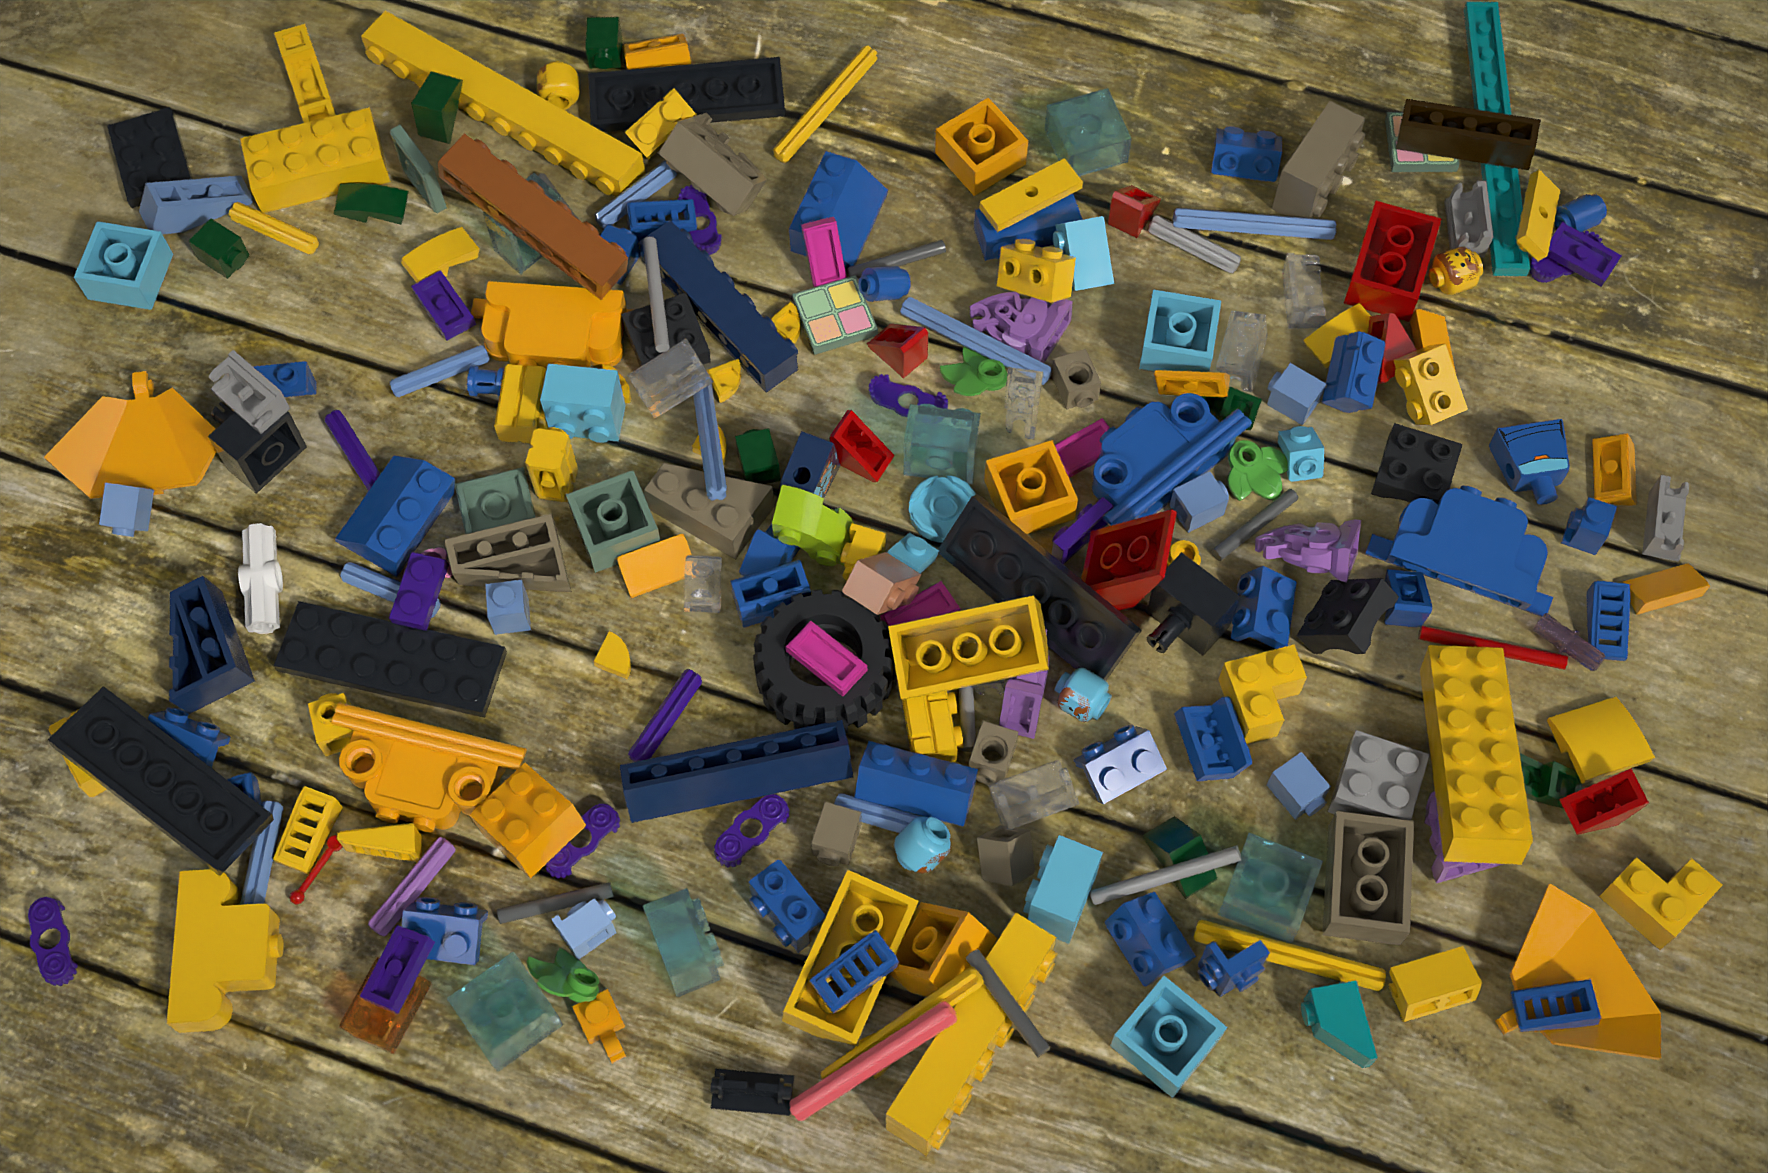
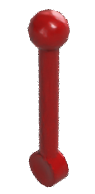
[289,835,343,905]

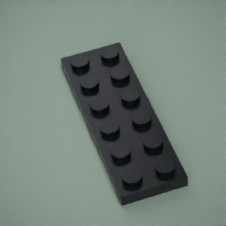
[588,57,786,132]
[938,494,1142,681]
[274,601,507,718]
[48,686,274,876]

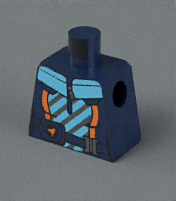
[780,431,840,498]

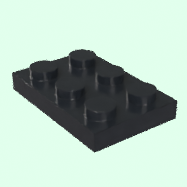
[107,107,193,208]

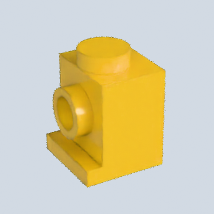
[840,523,886,581]

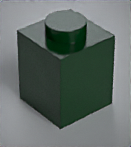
[585,17,623,69]
[188,218,250,279]
[735,428,781,485]

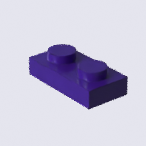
[1548,222,1622,287]
[411,270,476,341]
[1052,497,1113,565]
[389,552,449,631]
[360,925,435,1014]

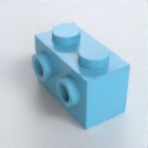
[1053,216,1114,291]

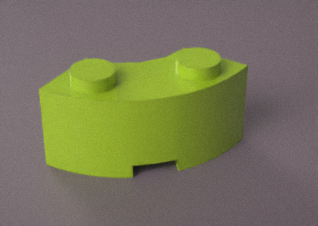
[772,485,854,566]

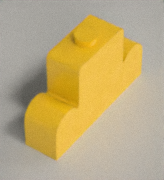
[167,869,283,1033]

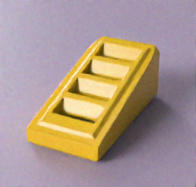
[273,786,343,874]
[337,823,422,862]

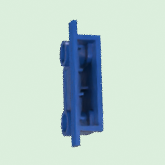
[1092,393,1252,526]
[1365,485,1553,618]

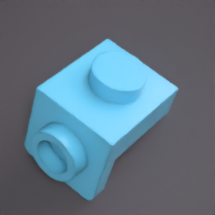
[1278,426,1325,482]
[887,533,939,574]

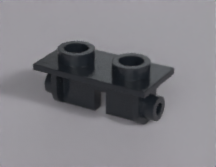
[711,1068,794,1116]

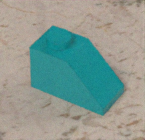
[1301,981,1378,1068]

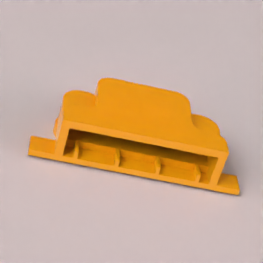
[471,281,633,370]
[331,702,527,832]

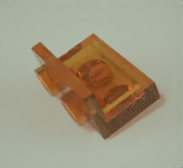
[339,957,432,1054]

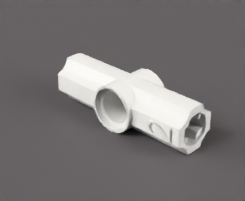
[238,523,283,634]

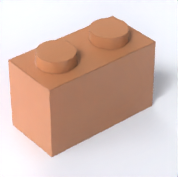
[841,552,921,615]

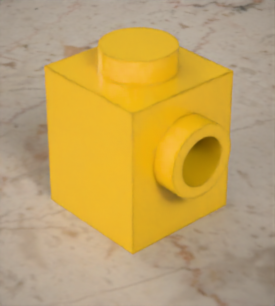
[308,693,354,756]

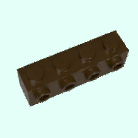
[1396,99,1541,171]

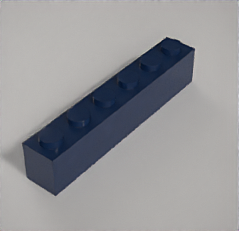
[639,220,798,393]
[620,720,853,823]

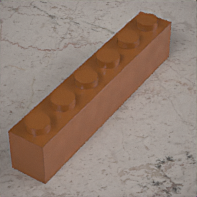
[438,133,628,300]

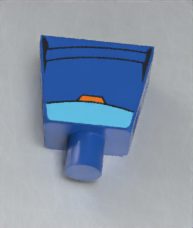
[1489,419,1569,505]

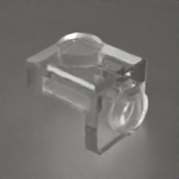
[684,555,722,613]

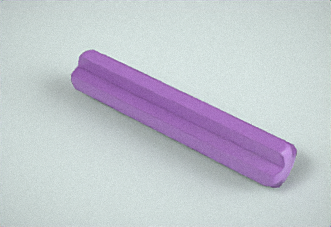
[368,837,455,937]

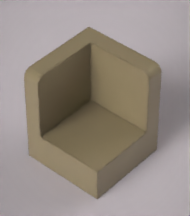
[977,825,1035,886]

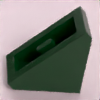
[411,71,463,144]
[1143,816,1218,899]

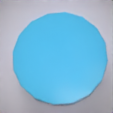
[909,475,976,542]

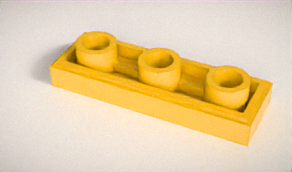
[979,158,1083,232]
[1516,169,1560,261]

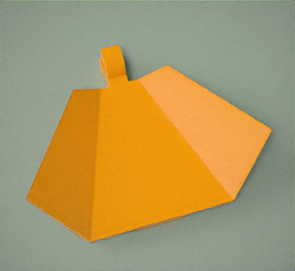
[44,371,217,499]
[1495,883,1661,1060]

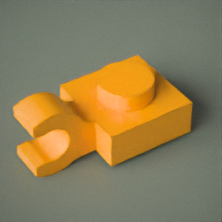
[572,989,626,1063]

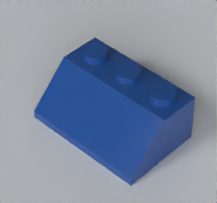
[789,151,888,269]
[335,455,455,577]

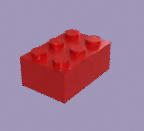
[1344,200,1441,322]

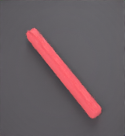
[789,1001,957,1121]

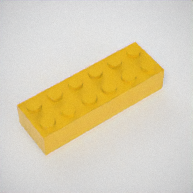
[1420,645,1533,865]
[886,912,1058,1156]

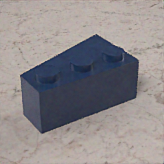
[169,576,255,714]

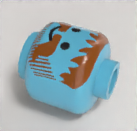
[1054,667,1112,722]
[894,816,951,874]

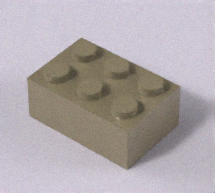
[1272,101,1365,218]
[1322,811,1414,945]

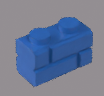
[1322,331,1386,413]
[730,560,811,628]

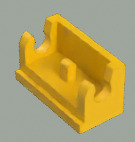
[1388,946,1482,1022]

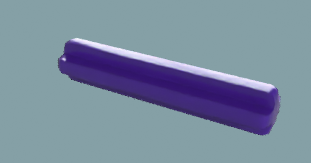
[324,410,380,491]
[628,669,702,762]

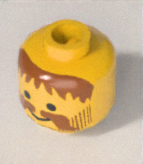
[537,61,579,110]
[1429,247,1483,295]

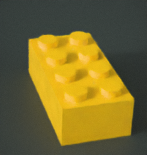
[240,107,391,213]

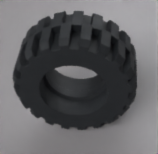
[753,589,894,733]

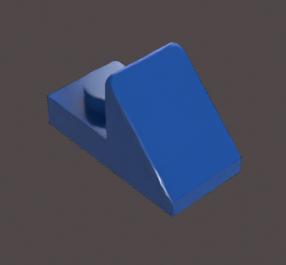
[739,523,800,576]
[1384,569,1432,628]

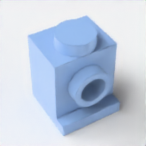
[551,898,616,960]

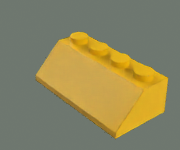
[888,595,1049,700]
[782,870,919,1045]

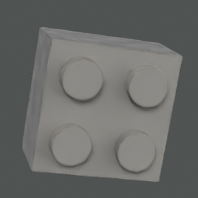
[1328,730,1429,820]

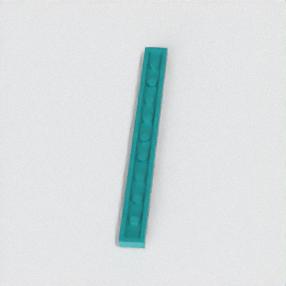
[1463,1,1530,276]

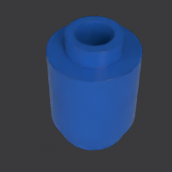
[1554,194,1607,232]
[858,266,911,302]

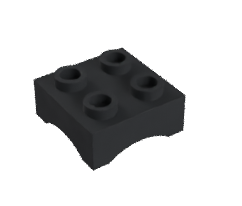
[622,293,710,384]
[1371,423,1463,505]
[1296,578,1399,654]

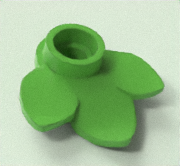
[940,346,1008,396]
[1227,440,1288,501]
[526,948,599,1002]

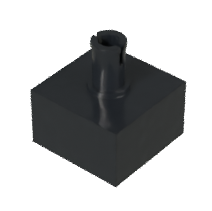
[208,401,307,494]
[1146,552,1240,656]

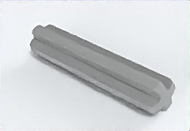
[1148,215,1241,273]

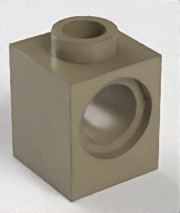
[1051,349,1101,410]
[969,721,1019,785]
[811,802,862,866]

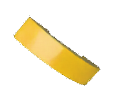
[274,24,336,123]

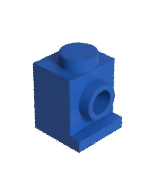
[1561,497,1617,555]

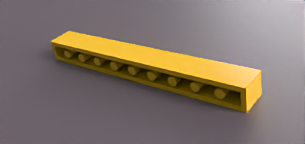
[361,10,645,197]

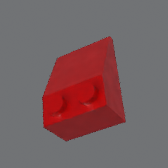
[1081,509,1177,610]

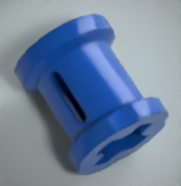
[467,366,504,397]

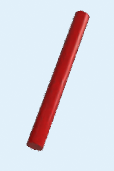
[1418,625,1568,670]

